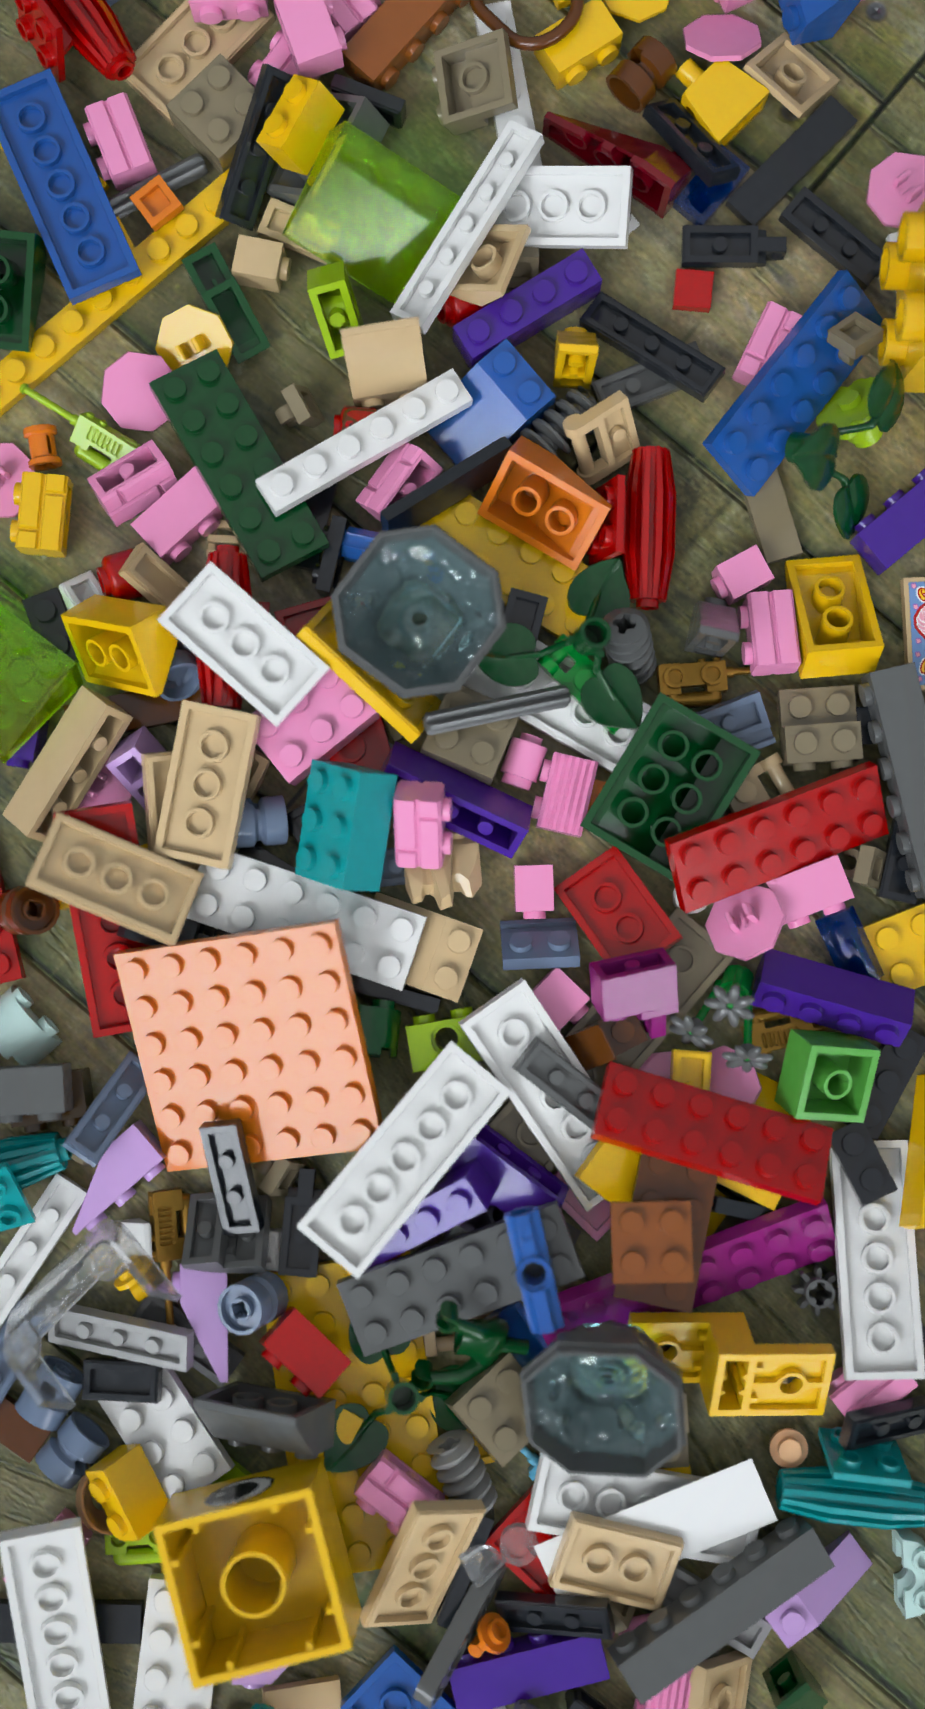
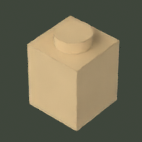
[231,234,291,293]

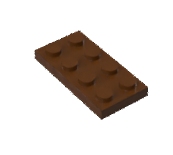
[613,1153,718,1313]

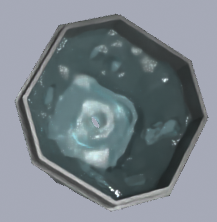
[331,524,506,699]
[520,1320,686,1478]

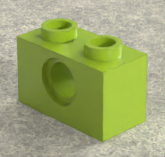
[307,260,364,360]
[405,1006,483,1073]

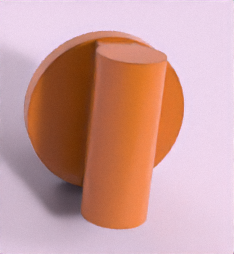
[468,1612,511,1658]

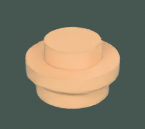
[769,1428,808,1468]

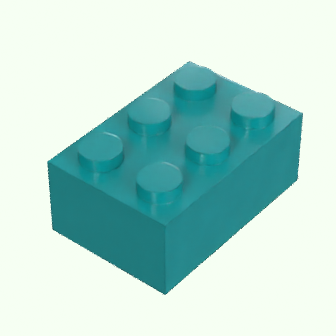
[295,759,397,892]

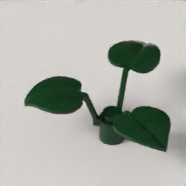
[785,360,904,540]
[478,558,643,730]
[324,1321,467,1473]

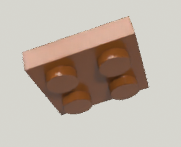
[610,1200,694,1284]

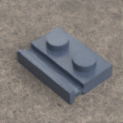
[696,690,776,750]
[500,917,580,971]

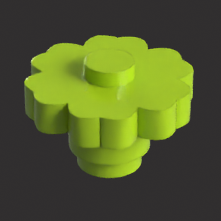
[816,377,883,448]

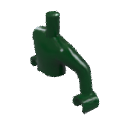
[411,1300,529,1391]

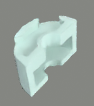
[0,985,62,1065]
[892,1528,925,1619]

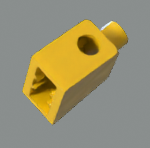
[675,58,770,148]

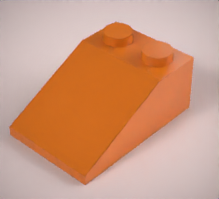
[477,436,612,571]

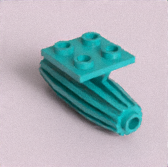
[0,1132,73,1232]
[775,1427,925,1530]

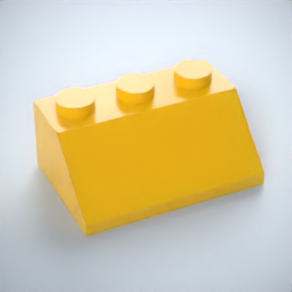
[60,594,178,697]

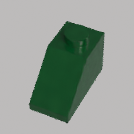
[762,1649,828,1709]

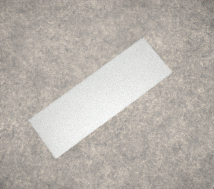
[534,1458,778,1597]

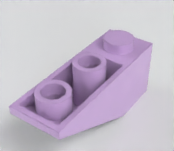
[72,1120,166,1235]

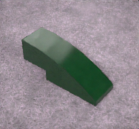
[181,242,271,364]

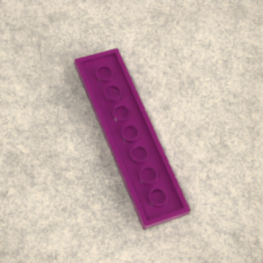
[543,1197,835,1346]

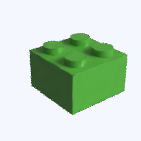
[774,1029,881,1123]

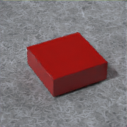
[672,268,714,313]

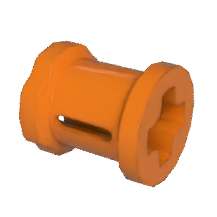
[23,424,63,471]

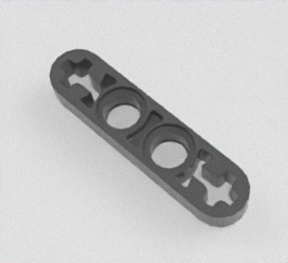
[413,1555,507,1709]

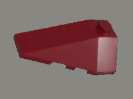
[542,111,693,219]

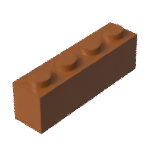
[342,0,469,91]

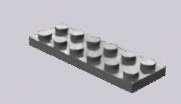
[336,1200,585,1357]

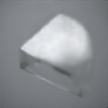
[458,1544,507,1588]

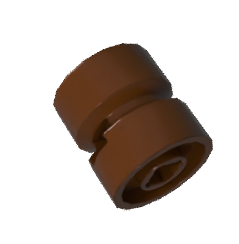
[606,35,677,113]
[0,886,60,935]

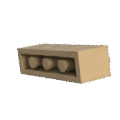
[2,685,133,842]

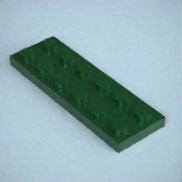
[149,349,329,582]

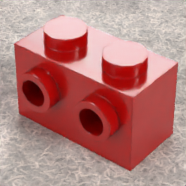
[258,1306,352,1398]

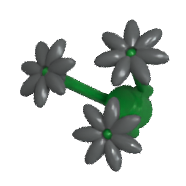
[669,965,773,1073]

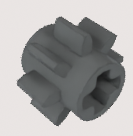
[791,1264,838,1316]

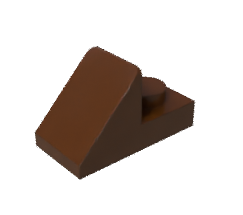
[563,1015,648,1071]

